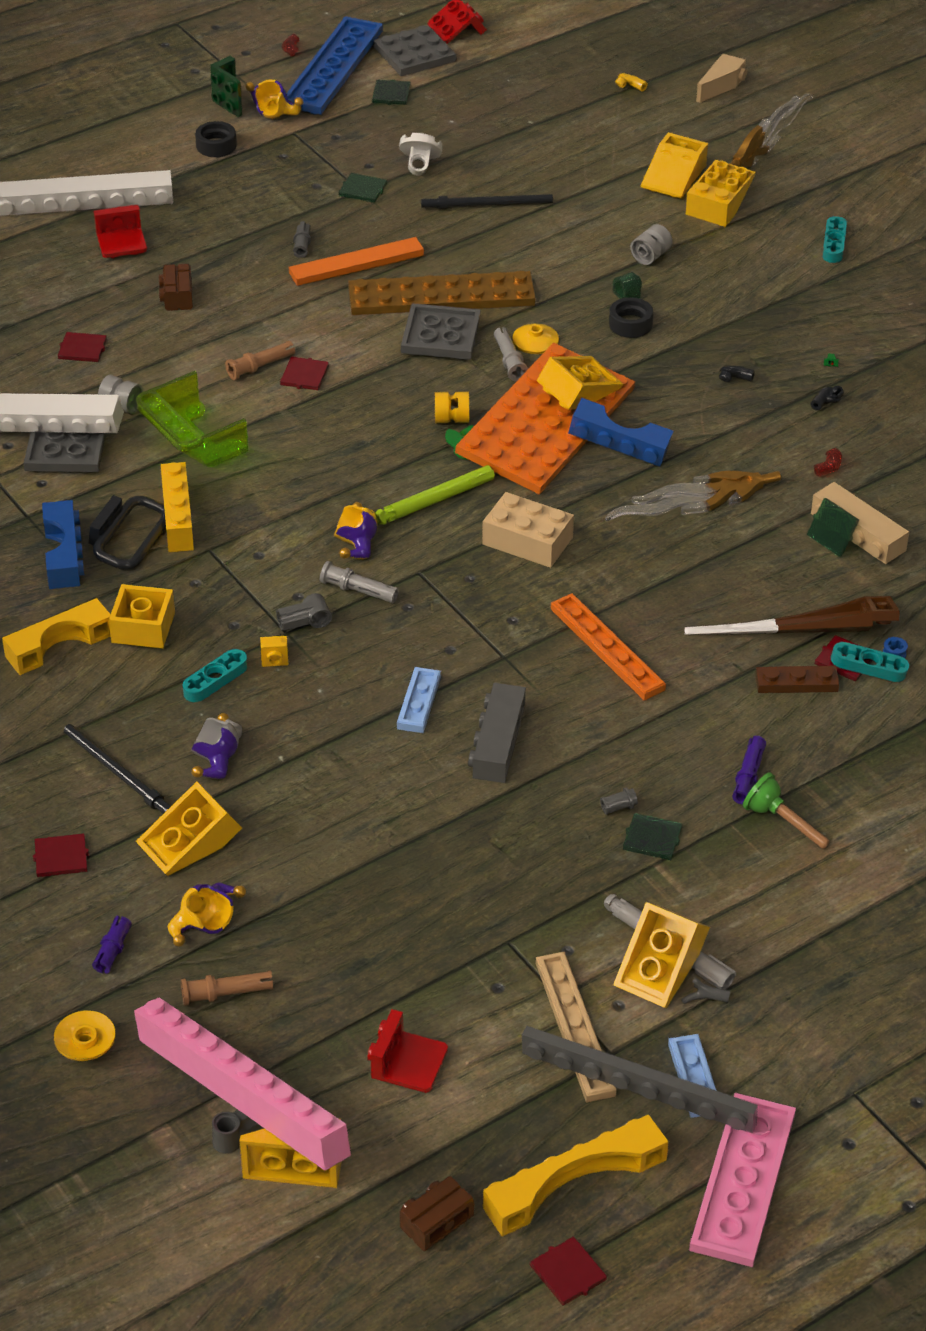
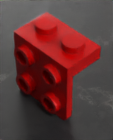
[428,0,486,43]
[94,204,147,258]
[367,1009,448,1093]

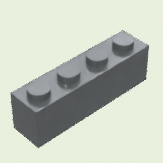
[468,683,526,783]

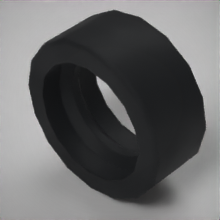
[195,121,237,157]
[609,297,653,338]

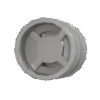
[630,224,672,265]
[98,374,143,414]

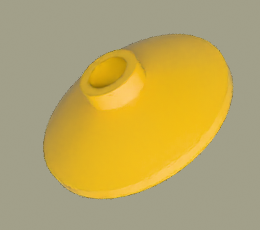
[512,324,559,354]
[54,1010,115,1061]

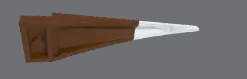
[685,596,900,635]

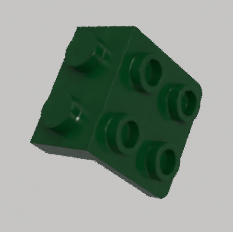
[210,56,242,117]

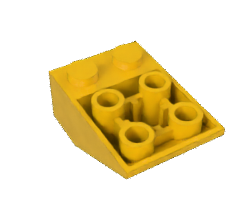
[641,132,708,198]
[686,160,755,227]

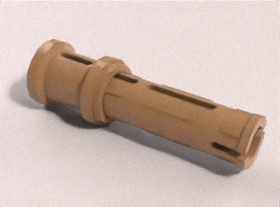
[225,340,295,380]
[181,970,273,1006]

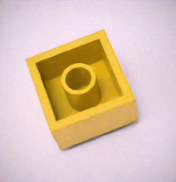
[109,584,175,648]

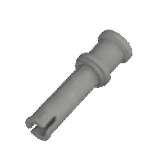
[494,327,528,382]
[320,561,399,603]

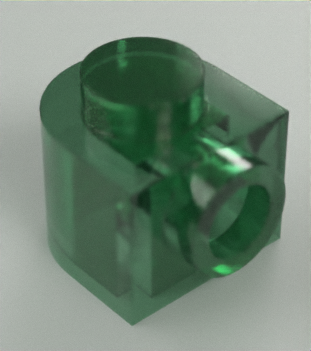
[612,272,642,299]

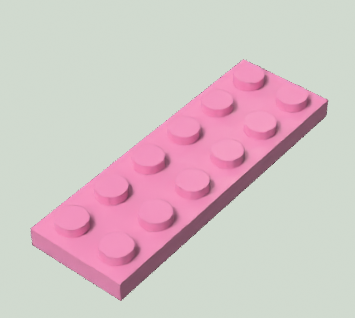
[689,1093,796,1267]

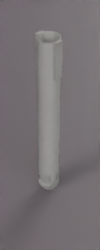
[604,894,736,990]

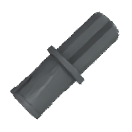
[293,221,311,258]

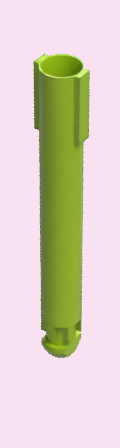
[375,465,495,525]

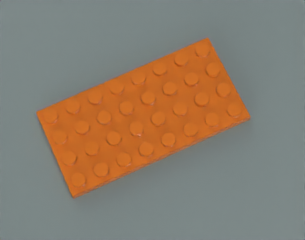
[455,342,635,495]

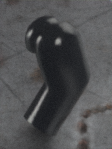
[719,365,755,382]
[810,385,844,410]

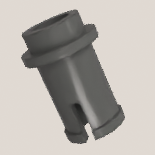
[600,787,638,815]

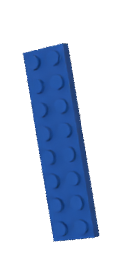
[286,16,383,115]

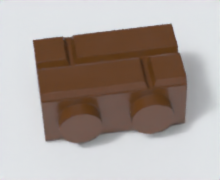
[159,264,193,311]
[400,1176,474,1251]

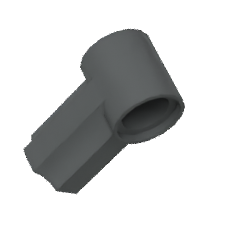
[276,593,332,631]
[212,1110,263,1153]

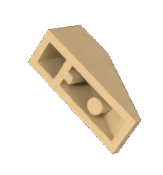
[696,54,747,103]

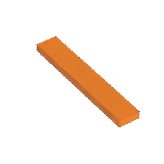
[289,237,424,286]
[551,593,666,701]

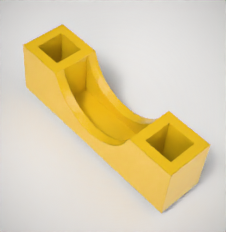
[161,462,194,552]
[2,598,111,675]

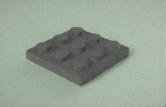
[373,25,456,76]
[401,304,481,359]
[24,432,106,473]

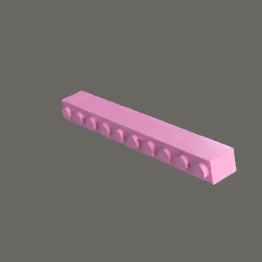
[134,998,351,1171]

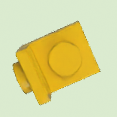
[260,636,288,667]

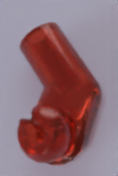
[282,34,299,56]
[814,448,842,476]

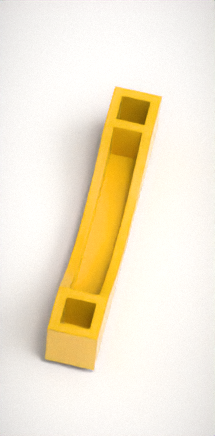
[483,1114,669,1237]

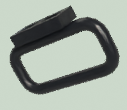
[88,495,166,570]

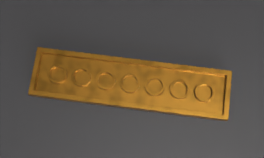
[348,271,535,315]

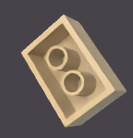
[482,492,574,568]

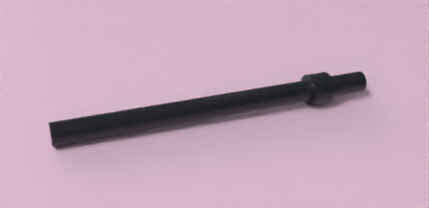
[421,194,553,209]
[64,724,171,814]

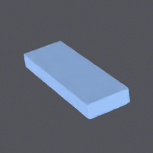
[397,667,441,733]
[668,1034,717,1118]

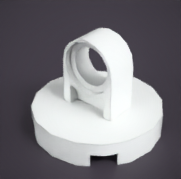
[399,133,443,175]

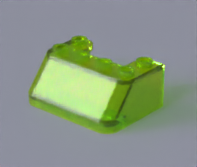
[136,371,248,467]

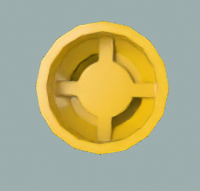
[435,392,469,424]

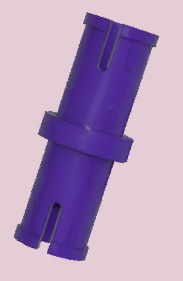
[92,916,132,974]

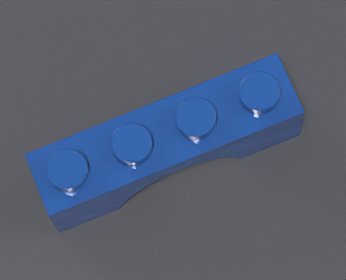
[568,398,673,466]
[42,500,84,589]

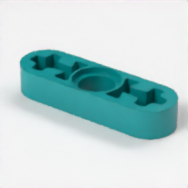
[822,216,847,263]
[831,642,909,682]
[183,649,247,702]

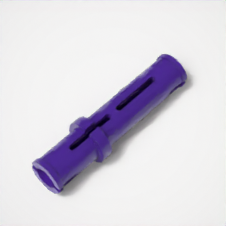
[732,736,766,804]

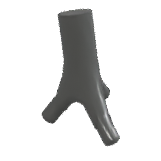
[681,978,730,1004]

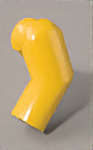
[615,73,648,92]

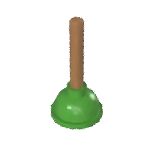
[743,772,829,849]

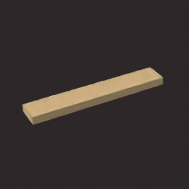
[536,952,616,1103]

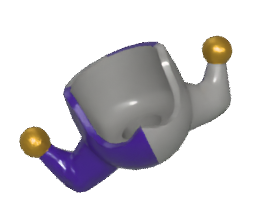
[191,713,242,780]

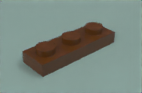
[755,666,839,693]

